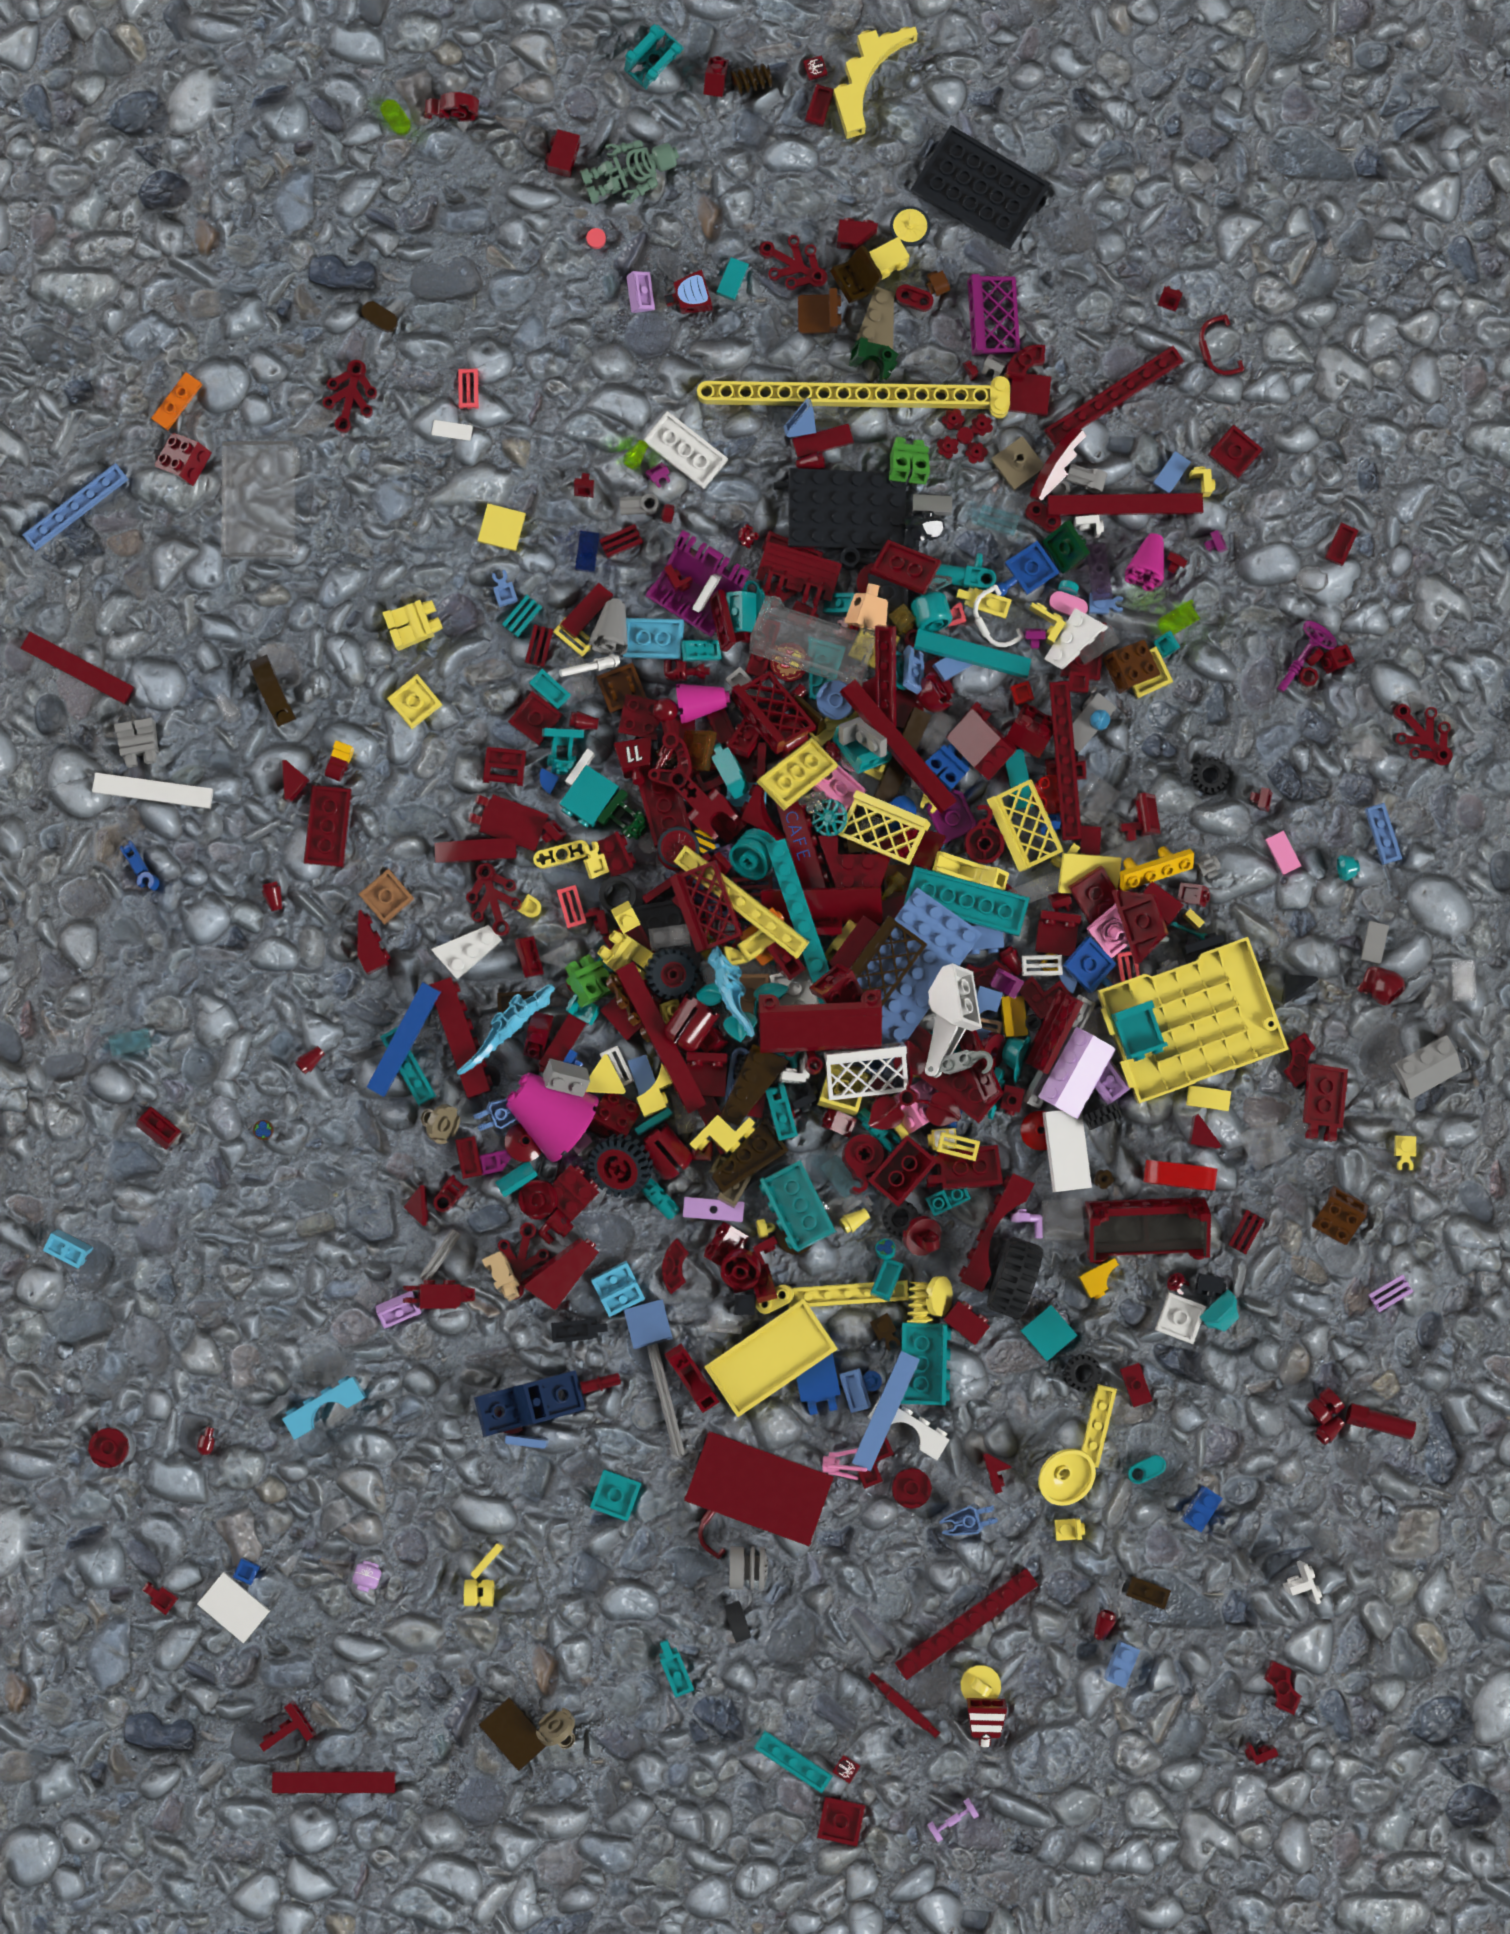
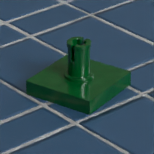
[1042,520,1090,574]

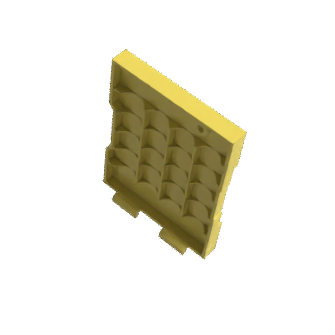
[1096,937,1289,1104]

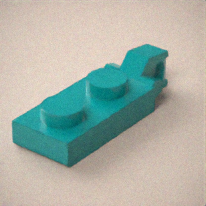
[659,1639,694,1698]

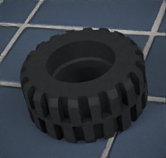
[987,1237,1043,1319]

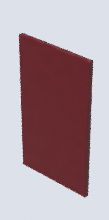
[684,1431,834,1546]

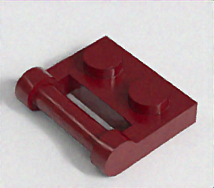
[483,747,527,786]

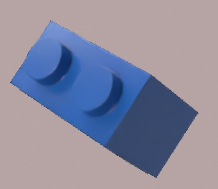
[1181,1485,1223,1532]

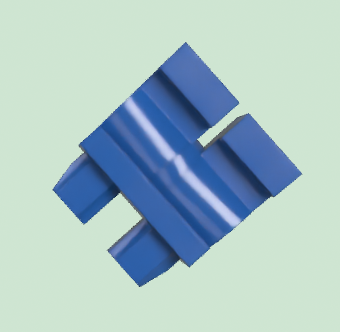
[925,744,971,792]

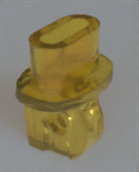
[881,871,908,901]

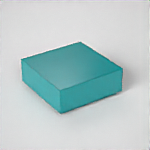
[1153,631,1181,658]

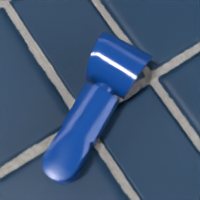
[120,840,159,891]

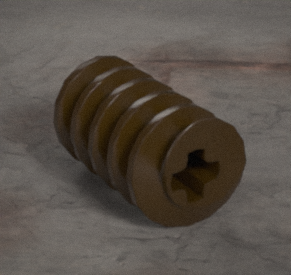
[730,63,772,95]

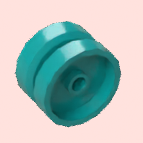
[729,828,776,880]

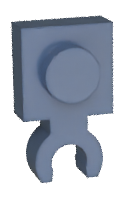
[492,570,518,607]
[1089,593,1123,615]

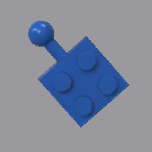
[992,541,1060,597]
[1063,937,1116,993]

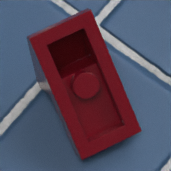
[766,942,806,981]
[982,1452,1012,1494]

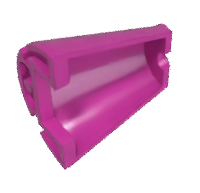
[506,1072,599,1162]

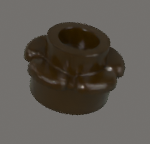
[1094,1170,1114,1189]

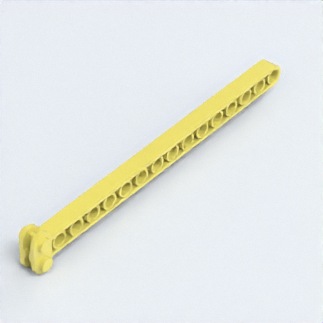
[697,376,1010,419]

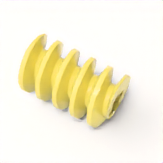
[907,1282,933,1323]

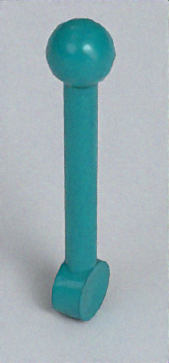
[1169,921,1207,940]

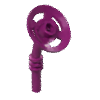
[1277,621,1337,693]

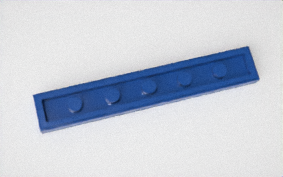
[367,982,441,1097]

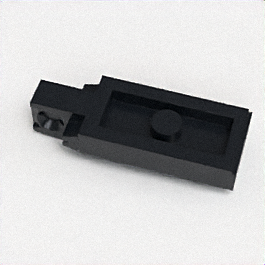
[551,1319,608,1343]

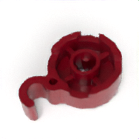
[424,92,479,122]
[963,805,1005,864]
[842,1134,884,1195]

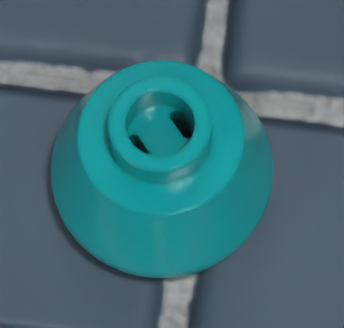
[1337,855,1360,882]

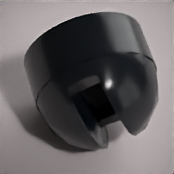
[1025,1014,1041,1031]

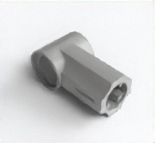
[1066,464,1108,494]
[620,494,660,515]

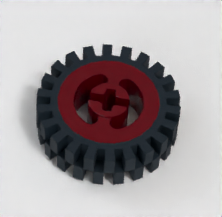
[588,1134,653,1198]

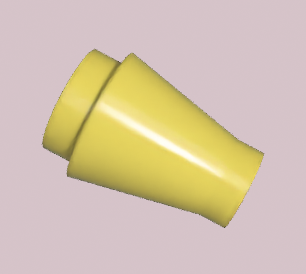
[839,1208,870,1234]

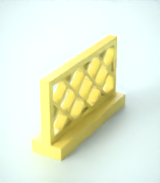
[987,779,1064,872]
[838,790,931,865]

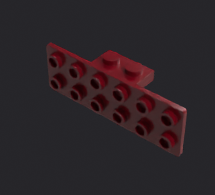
[761,887,883,936]

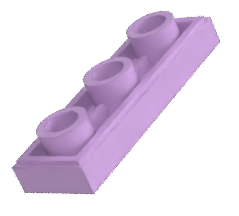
[683,1197,744,1222]

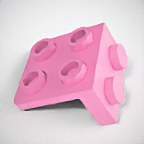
[892,1079,937,1134]

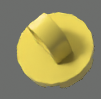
[960,1665,1001,1700]

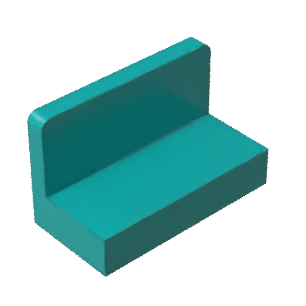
[726,591,756,633]

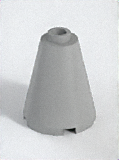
[588,598,628,656]

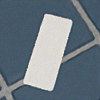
[432,420,473,441]

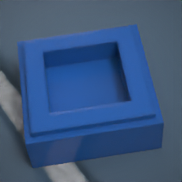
[233,1558,260,1585]

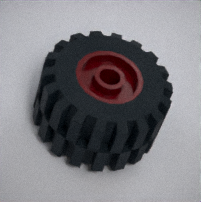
[644,948,698,1000]

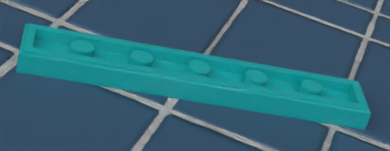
[913,629,1031,679]

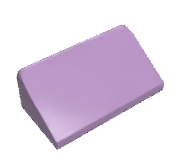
[627,271,655,313]
[376,1291,421,1329]

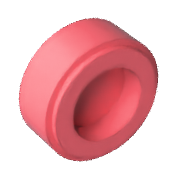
[586,228,606,249]

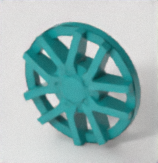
[812,799,847,836]

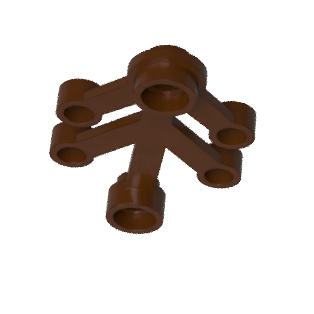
[606,974,651,1042]

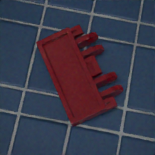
[756,541,842,607]

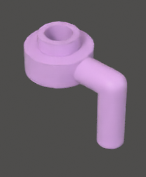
[1010,1209,1043,1239]

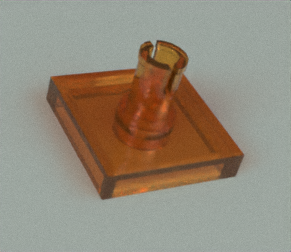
[683,730,717,771]

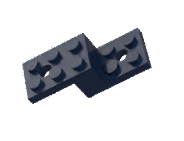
[474,1370,586,1437]

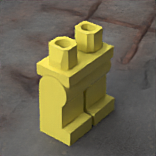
[382,600,443,651]
[597,930,654,980]

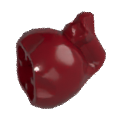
[1356,966,1405,1006]

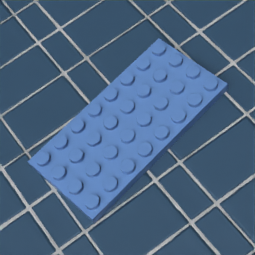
[857,888,982,1064]

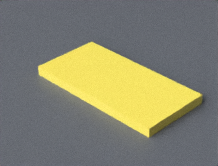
[704,1299,838,1417]

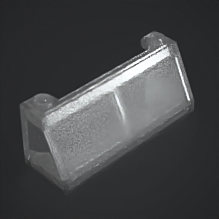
[749,595,875,686]

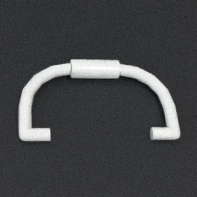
[973,584,1025,647]

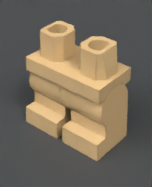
[482,1251,520,1301]

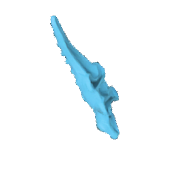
[707,946,755,1037]
[457,984,555,1075]

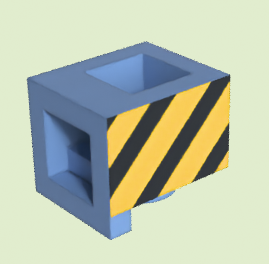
[693,827,720,856]

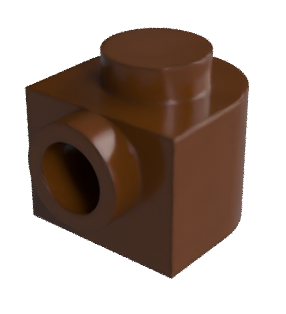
[926,270,951,297]

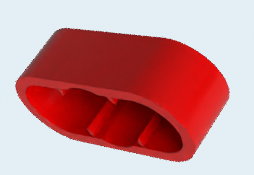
[1143,1160,1218,1191]

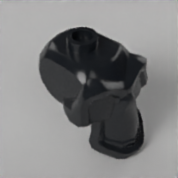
[903,511,945,551]

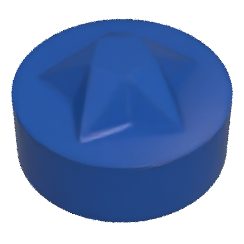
[863,1371,882,1391]

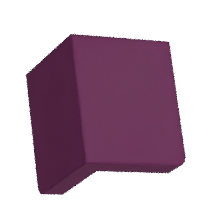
[990,968,1024,999]

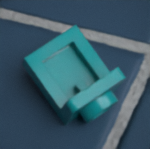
[566,994,601,1026]

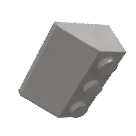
[1390,1035,1462,1100]

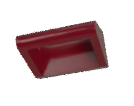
[1134,793,1161,837]

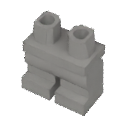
[114,718,159,768]

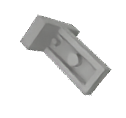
[839,717,887,758]

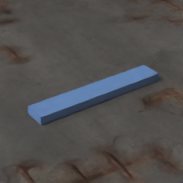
[22,463,129,551]
[852,1351,920,1471]

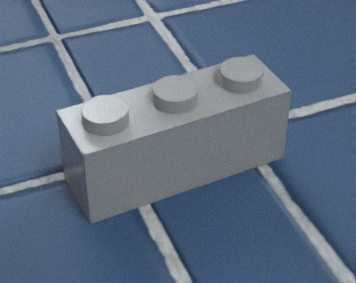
[1072,692,1117,755]

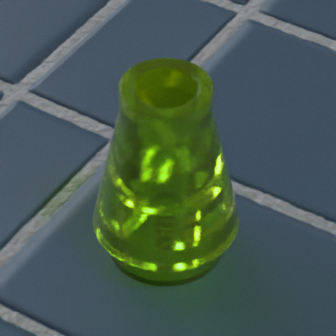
[623,440,649,470]

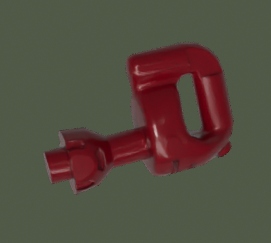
[664,657,710,682]

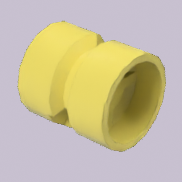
[464,1579,494,1607]

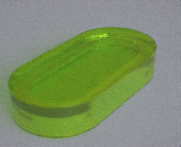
[380,99,411,136]

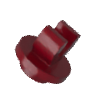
[1167,1273,1190,1295]

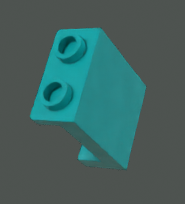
[833,723,892,774]
[559,765,620,828]
[1111,1000,1168,1062]

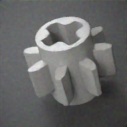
[1196,853,1221,879]

